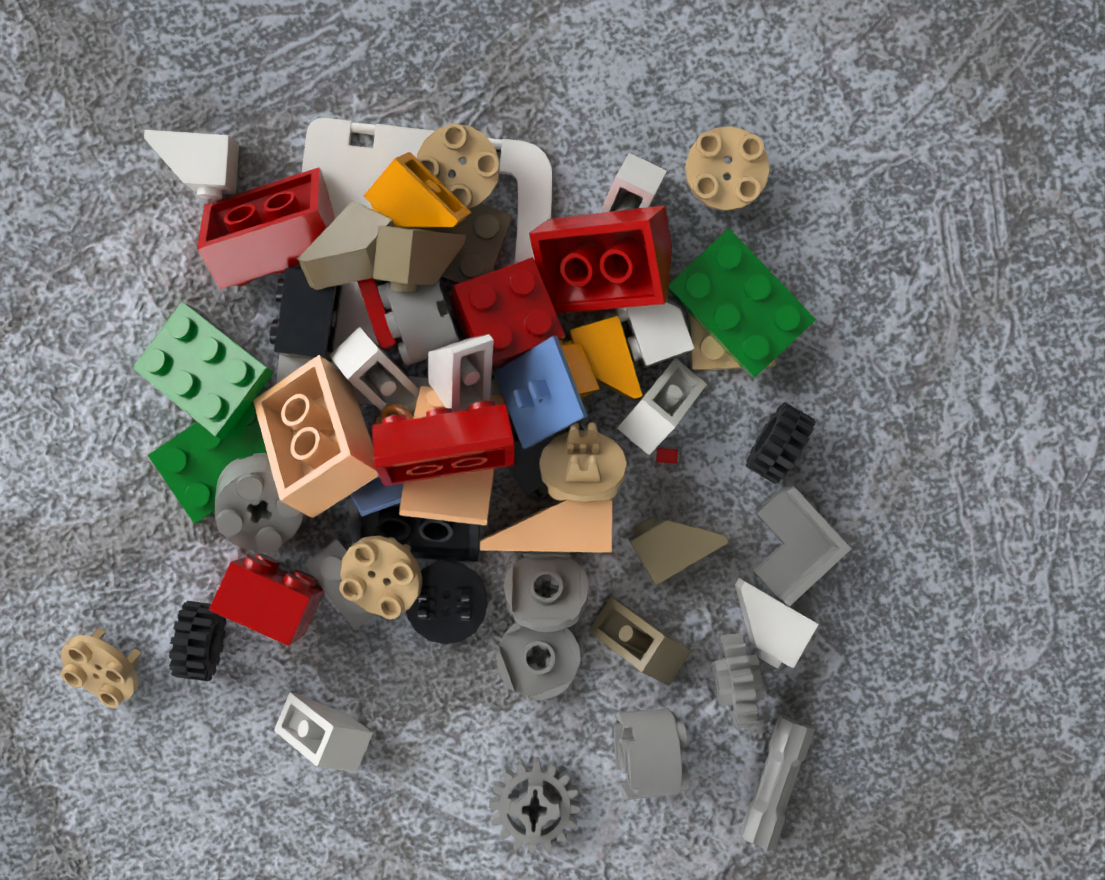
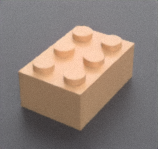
[253,355,379,518]

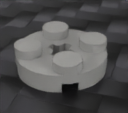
[504,551,589,632]
[497,622,581,700]

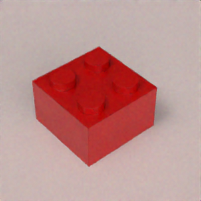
[449,257,565,371]
[209,553,325,646]

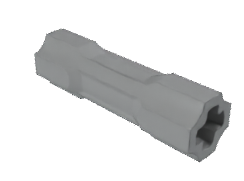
[740,715,815,849]

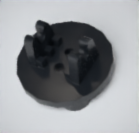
[406,560,488,644]

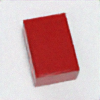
[656,448,678,464]

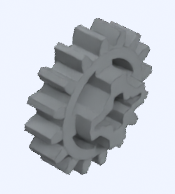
[712,633,765,729]
[489,757,580,854]

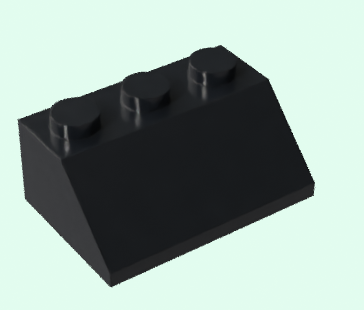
[348,495,480,561]

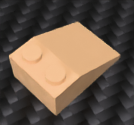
[400,386,504,526]
[480,499,613,553]

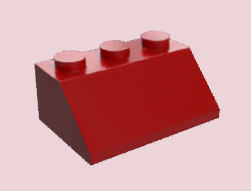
[197,167,335,289]
[529,205,672,313]
[372,401,514,486]

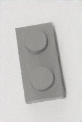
[304,538,375,630]

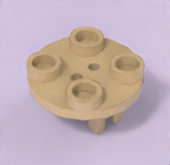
[417,123,500,209]
[685,126,770,211]
[539,423,627,502]
[339,536,422,619]
[60,628,142,708]

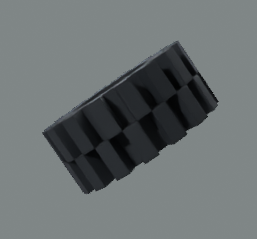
[746,402,816,484]
[169,601,226,682]

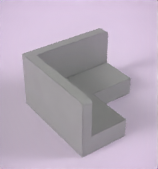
[753,485,852,606]

